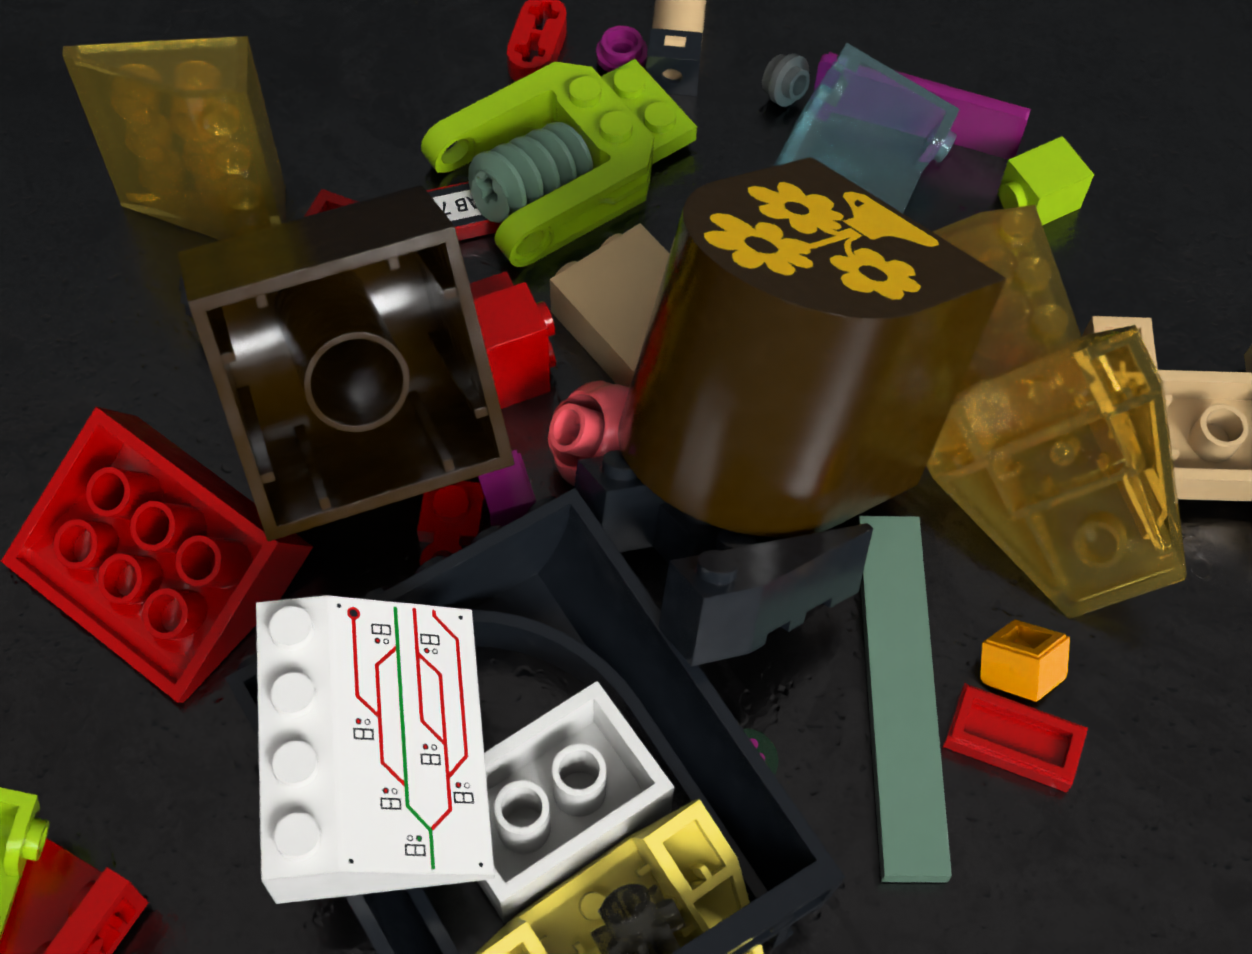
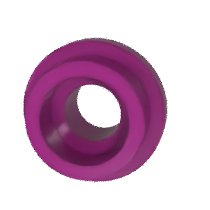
[596,26,648,72]

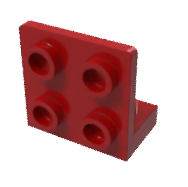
[0,838,149,954]

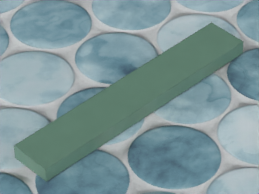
[857,516,952,883]

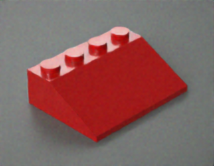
[1,407,313,703]

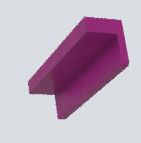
[812,52,1031,160]

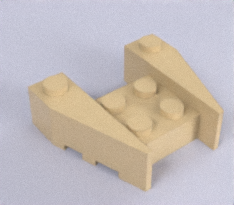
[1074,316,1252,538]

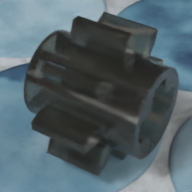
[591,884,686,954]

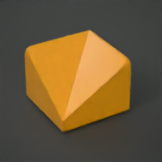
[980,619,1070,702]

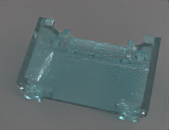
[774,43,960,213]

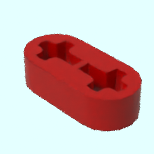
[507,0,567,81]

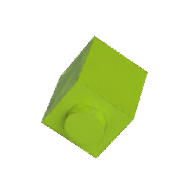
[997,136,1094,232]

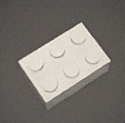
[477,681,674,924]

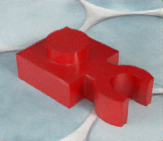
[417,481,486,566]

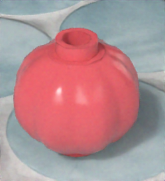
[548,381,630,486]

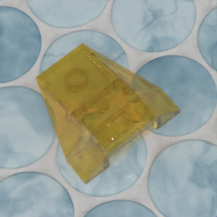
[926,325,1187,619]

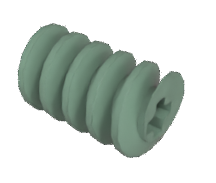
[468,122,593,223]

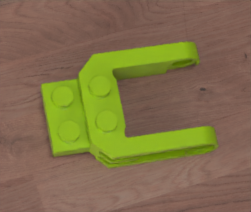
[421,59,697,267]

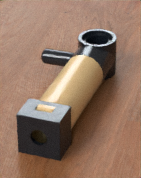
[646,0,706,96]

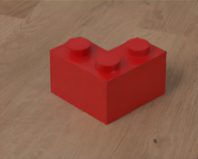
[469,271,557,409]

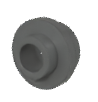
[762,53,810,107]

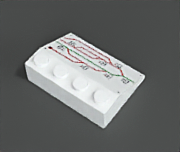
[256,595,495,904]

